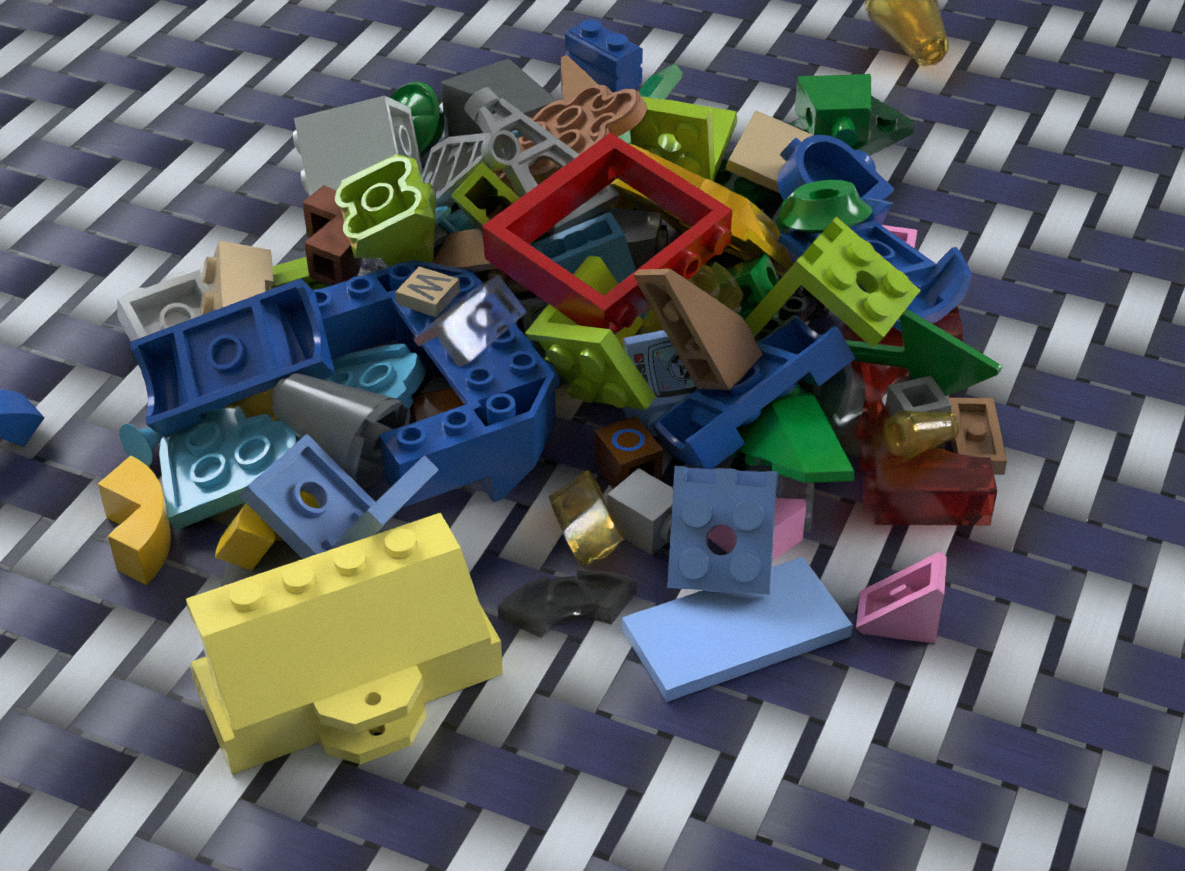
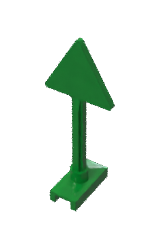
[754,309,1002,396]

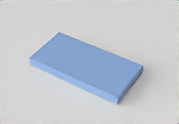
[622,557,853,702]

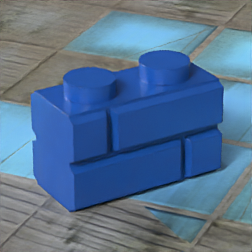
[565,20,643,93]

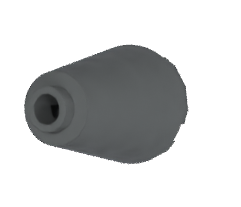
[271,373,410,489]

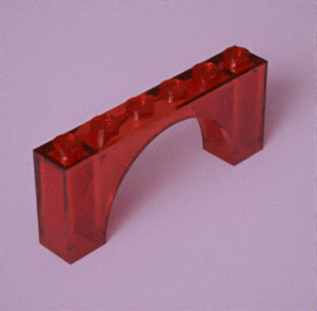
[842,306,997,526]

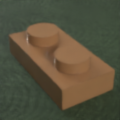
[947,398,1007,475]

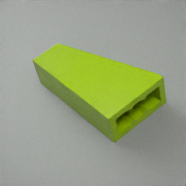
[451,163,531,245]

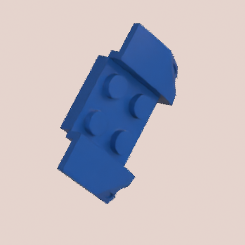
[777,197,972,333]

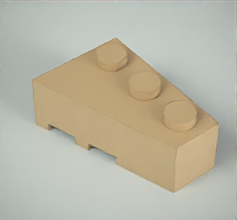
[200,241,274,316]

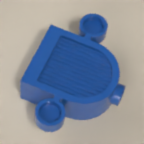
[775,135,895,235]

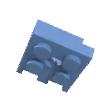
[239,434,439,559]
[667,466,782,595]

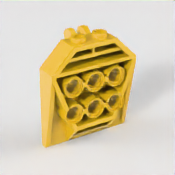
[610,145,793,277]

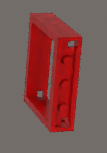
[482,132,733,335]

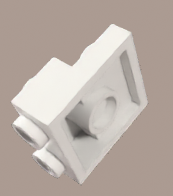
[117,269,209,341]

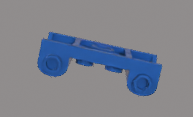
[130,278,335,437]
[651,315,855,469]

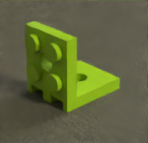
[630,96,737,182]
[745,216,921,348]
[524,256,656,410]

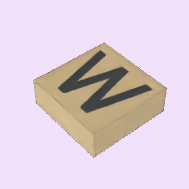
[396,266,460,317]

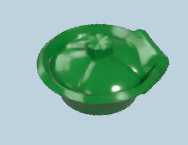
[390,81,445,158]
[776,180,872,233]

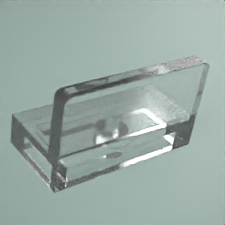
[413,275,526,367]

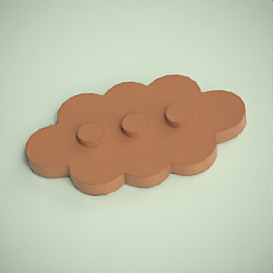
[492,85,647,196]

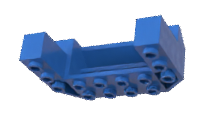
[313,260,559,507]

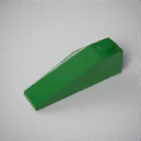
[728,383,854,483]

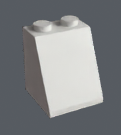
[293,96,423,196]

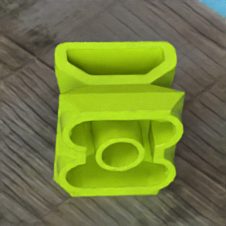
[335,154,436,268]

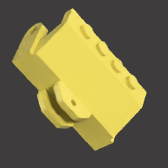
[186,513,503,775]

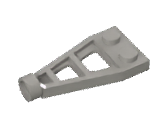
[464,87,620,236]
[421,130,521,207]

